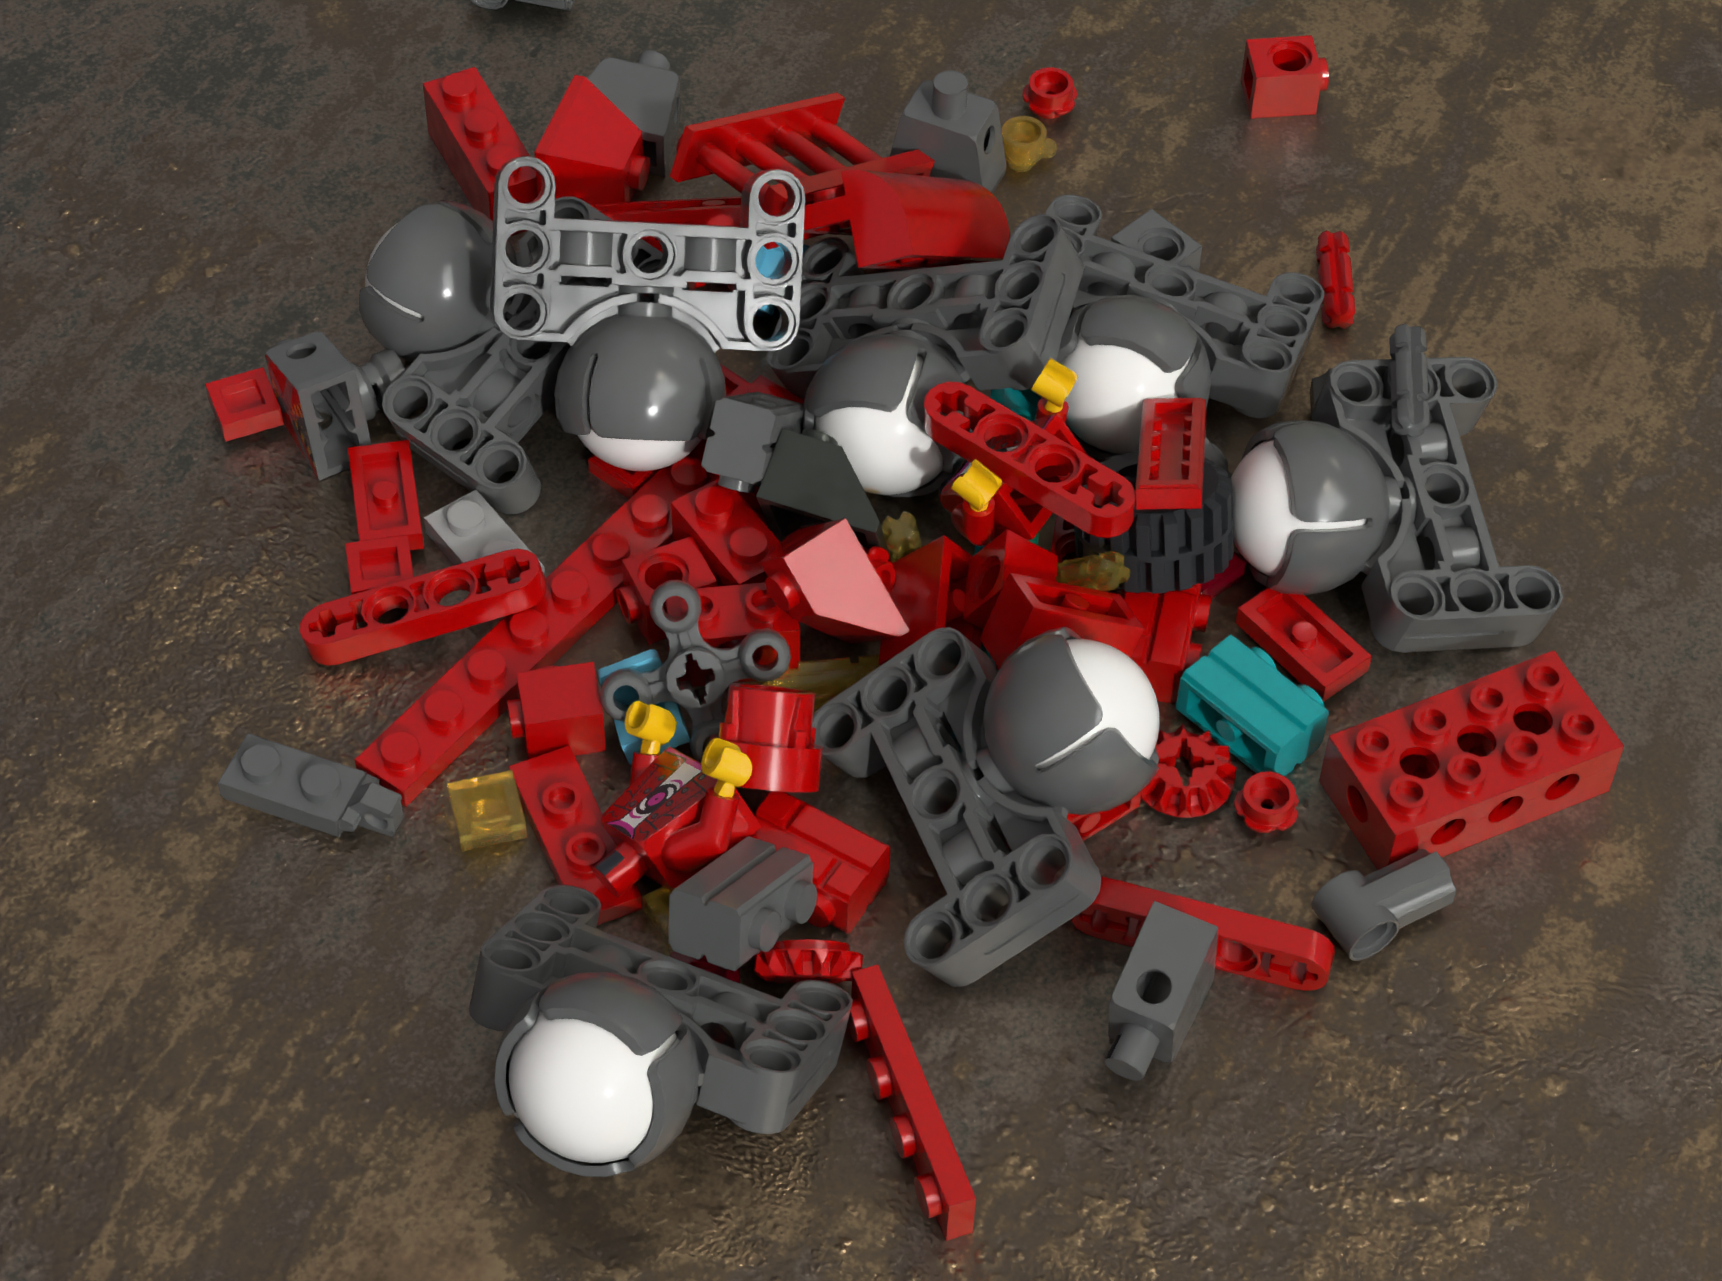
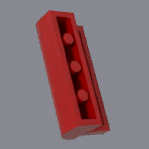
[804,170,1010,270]

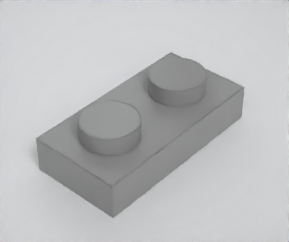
[424,489,546,593]

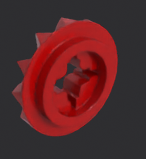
[1141,723,1237,818]
[753,939,864,984]

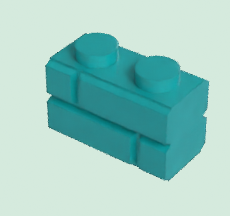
[1176,634,1329,776]

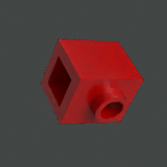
[507,661,606,759]

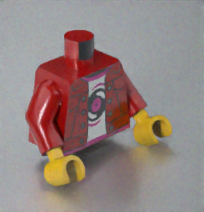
[939,358,1088,546]
[592,701,762,898]

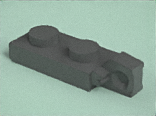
[218,733,404,837]

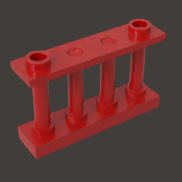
[669,92,935,249]

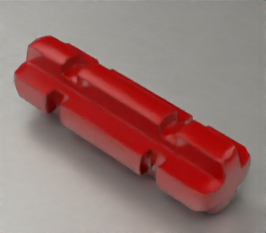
[1316,230,1356,329]

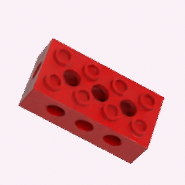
[1319,650,1624,870]

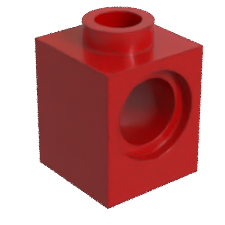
[1240,35,1329,119]
[963,529,1058,629]
[616,536,717,645]

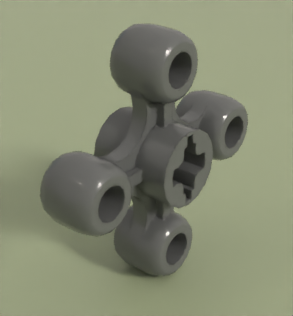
[600,580,791,763]

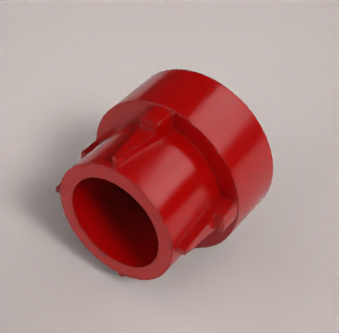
[710,683,823,792]

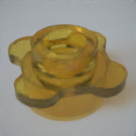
[1002,116,1057,172]

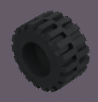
[1074,451,1234,594]

